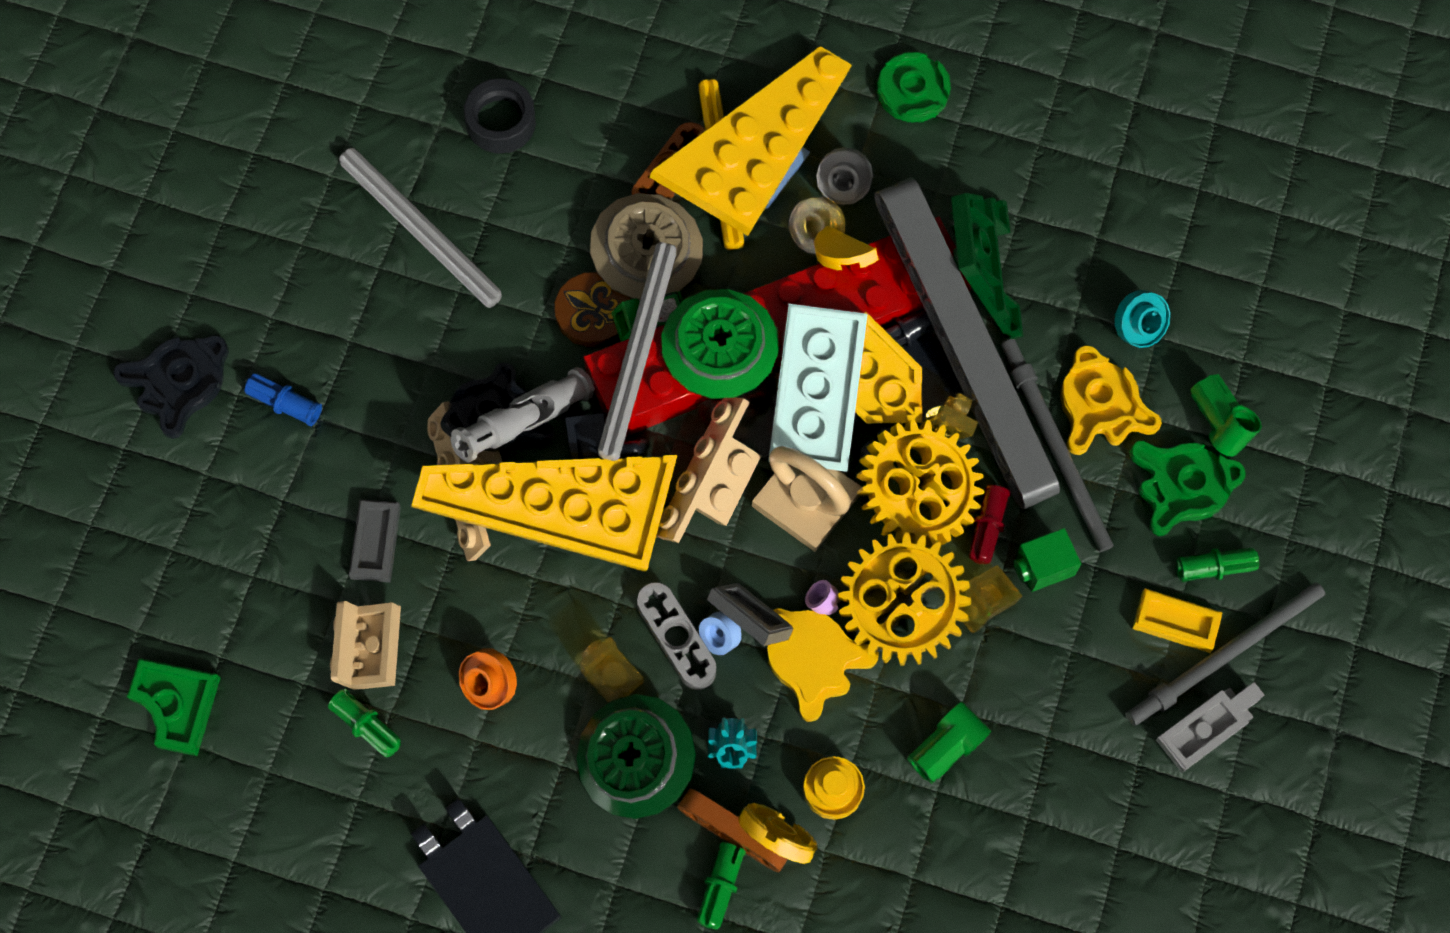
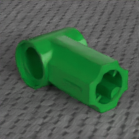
[1190,374,1262,457]
[907,701,992,785]

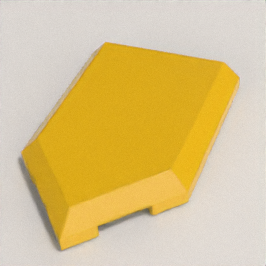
[855,312,922,423]

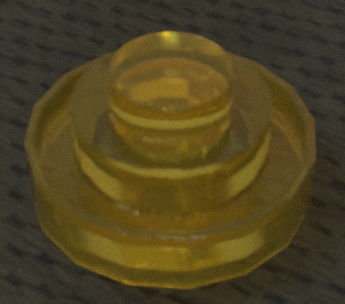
[789,196,845,254]

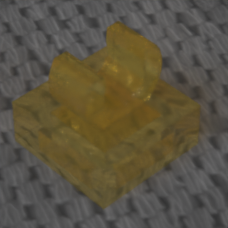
[923,393,978,440]

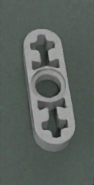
[637,583,716,690]

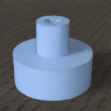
[699,611,741,655]

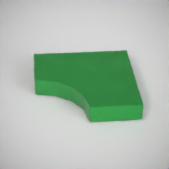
[127,658,220,756]

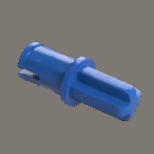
[244,374,322,427]

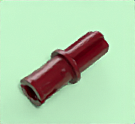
[968,485,1010,564]

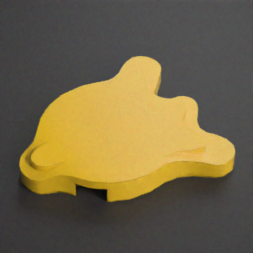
[1060,346,1162,455]
[767,608,879,722]

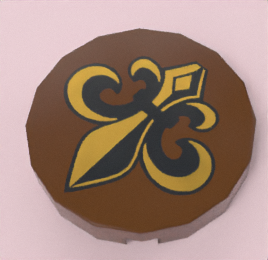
[555,272,630,347]

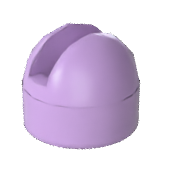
[805,580,841,616]

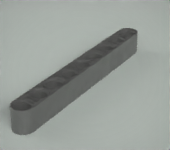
[874,177,1060,510]

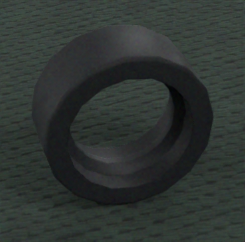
[464,78,536,154]

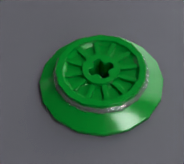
[661,289,779,399]

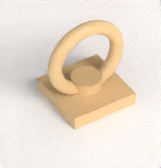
[752,446,862,552]

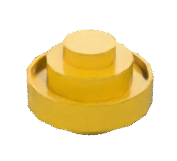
[803,756,865,820]

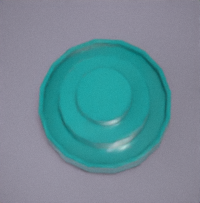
[1115,290,1171,348]

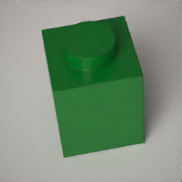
[1014,528,1082,592]

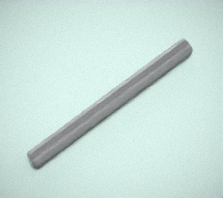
[339,148,502,308]
[598,242,676,461]

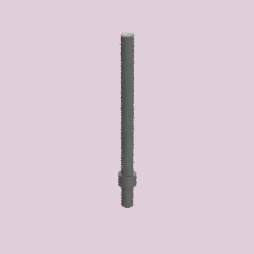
[1001,339,1114,552]
[1125,582,1325,726]

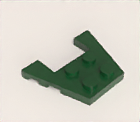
[949,193,1023,340]

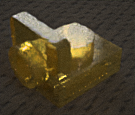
[960,565,1022,633]
[580,637,644,703]

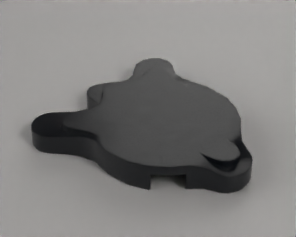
[114,336,229,439]
[440,362,554,452]

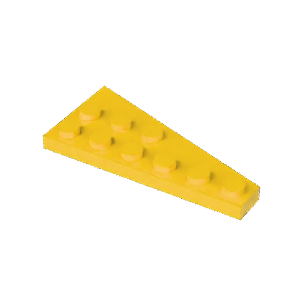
[649,46,852,236]
[411,455,677,571]

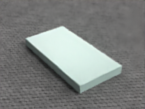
[768,304,868,472]

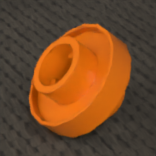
[458,648,517,710]

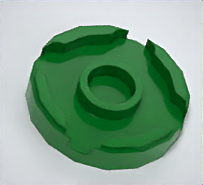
[877,52,951,123]

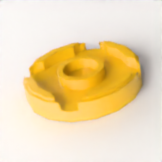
[738,803,818,864]

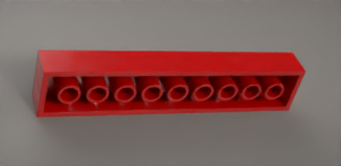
[584,216,971,437]

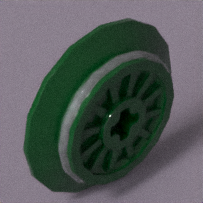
[577,694,696,819]

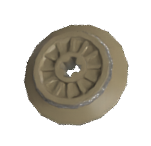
[590,193,703,300]

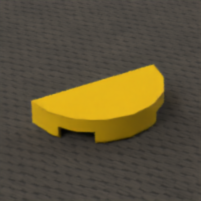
[814,226,878,270]

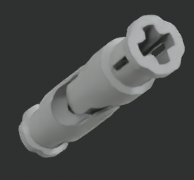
[450,367,594,463]

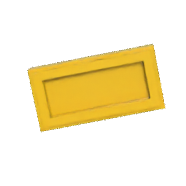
[1132,588,1223,653]

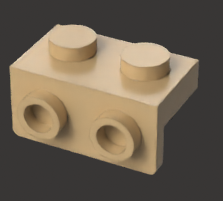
[330,601,401,690]

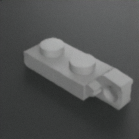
[1156,682,1264,773]

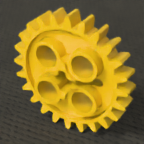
[856,419,984,549]
[838,532,971,666]

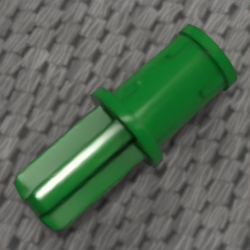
[1176,548,1259,582]
[328,689,401,758]
[697,843,746,929]

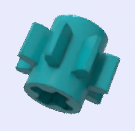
[708,718,757,769]

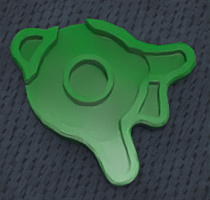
[1129,441,1246,536]

